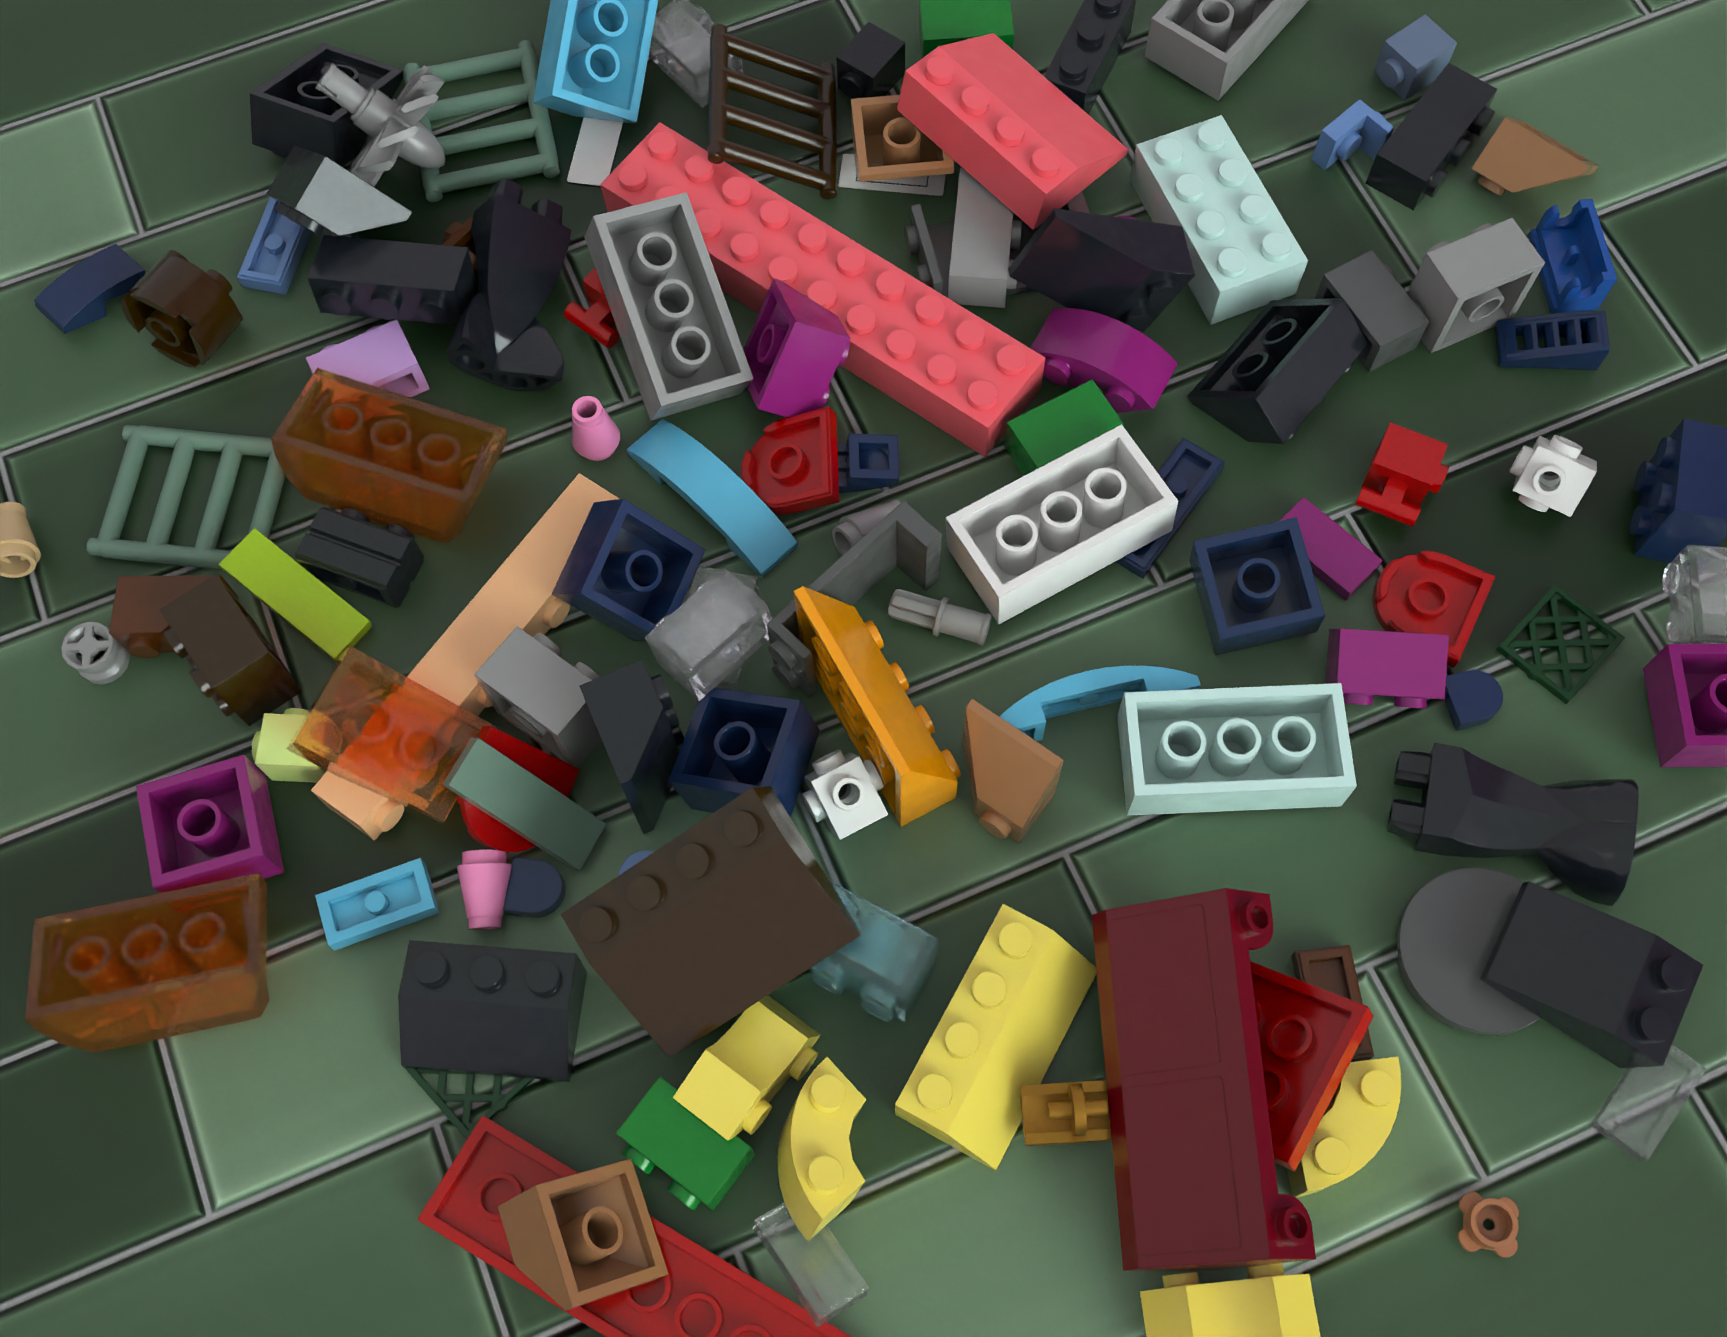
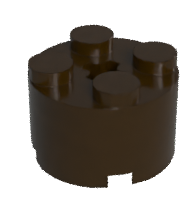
[121,250,243,367]

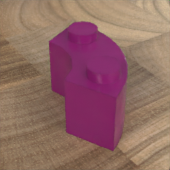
[1031,308,1178,413]

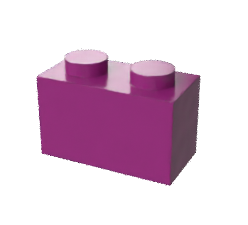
[1325,629,1449,708]

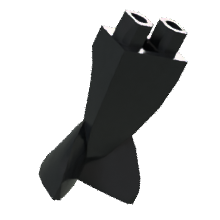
[446,178,571,391]
[1387,743,1639,906]

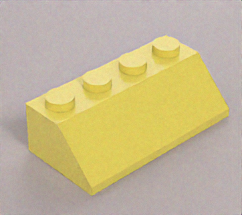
[895,904,1097,1171]

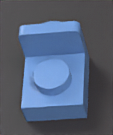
[1311,99,1394,171]

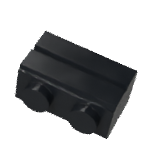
[295,507,424,608]

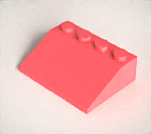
[897,33,1129,230]

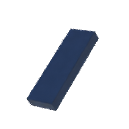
[1115,438,1225,579]

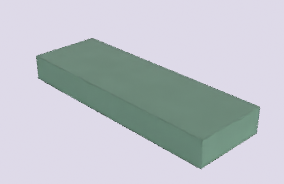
[442,738,607,870]

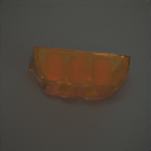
[271,368,507,543]
[25,873,269,1052]

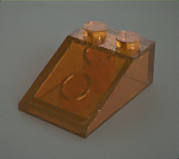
[286,646,496,822]

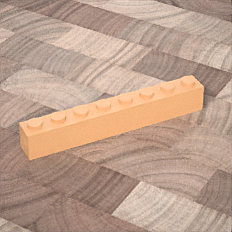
[311,473,619,841]

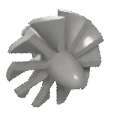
[315,63,445,187]

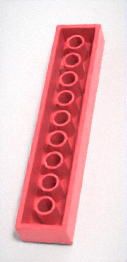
[600,122,1045,458]

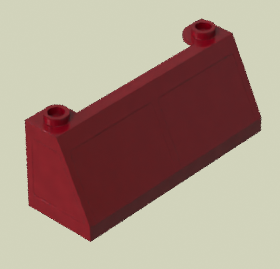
[1092,888,1316,1271]

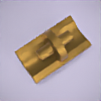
[1020,1080,1112,1147]

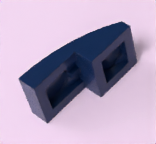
[34,244,145,334]
[837,433,899,493]

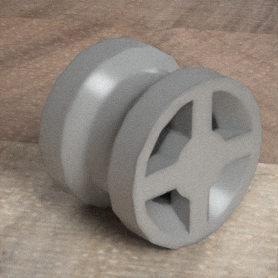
[61,622,130,685]

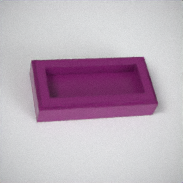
[1280,497,1383,601]

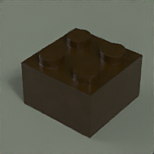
[160,574,302,726]

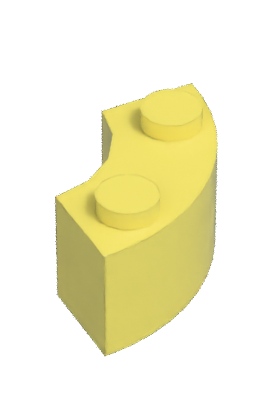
[673,995,821,1141]
[1287,1056,1401,1197]
[777,1057,866,1241]
[1140,1263,1321,1337]

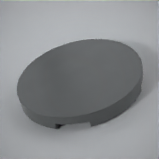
[1396,868,1540,1036]

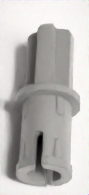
[888,589,992,646]

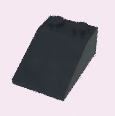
[250,43,403,167]
[1008,208,1195,331]
[1480,881,1703,1068]

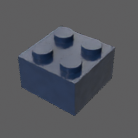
[1630,419,1727,569]
[552,499,706,642]
[1189,517,1325,655]
[668,686,820,817]

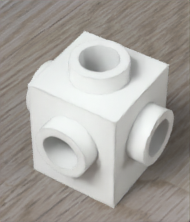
[1509,435,1597,517]
[802,750,888,840]

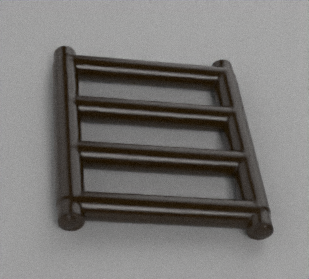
[707,24,837,200]

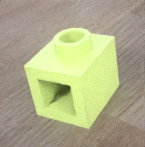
[252,708,343,783]

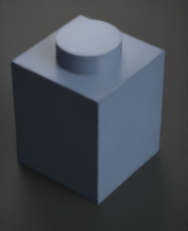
[1374,14,1457,101]

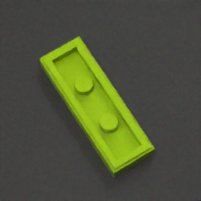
[218,528,373,664]

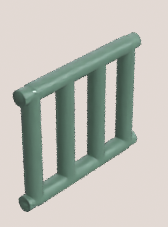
[404,40,560,202]
[86,425,301,570]

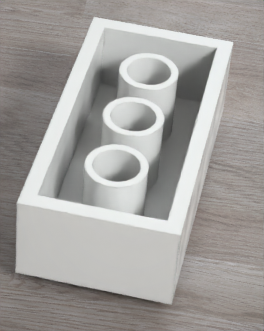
[945,424,1178,625]

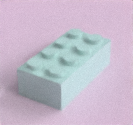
[1130,115,1308,325]
[1117,683,1357,816]

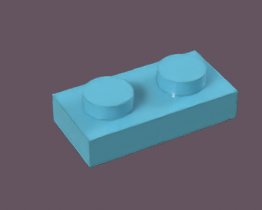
[315,858,440,951]

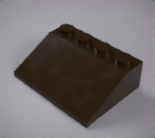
[560,786,863,1058]

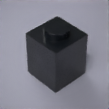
[836,22,905,99]

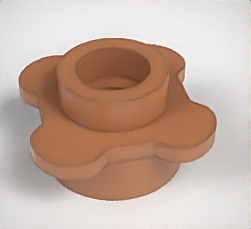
[1457,1192,1519,1258]

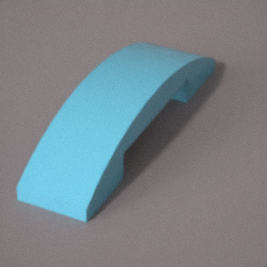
[626,419,798,578]
[999,666,1201,741]

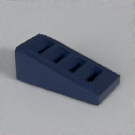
[1495,310,1610,370]

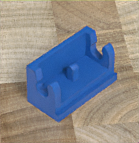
[1528,199,1617,314]

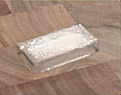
[1590,1044,1707,1162]
[753,1202,869,1327]

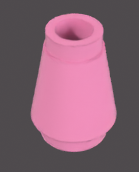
[572,396,620,461]
[457,849,512,930]

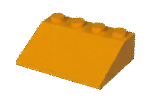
[793,586,961,827]

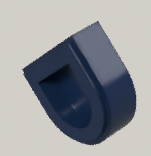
[1443,670,1503,731]
[503,857,565,918]

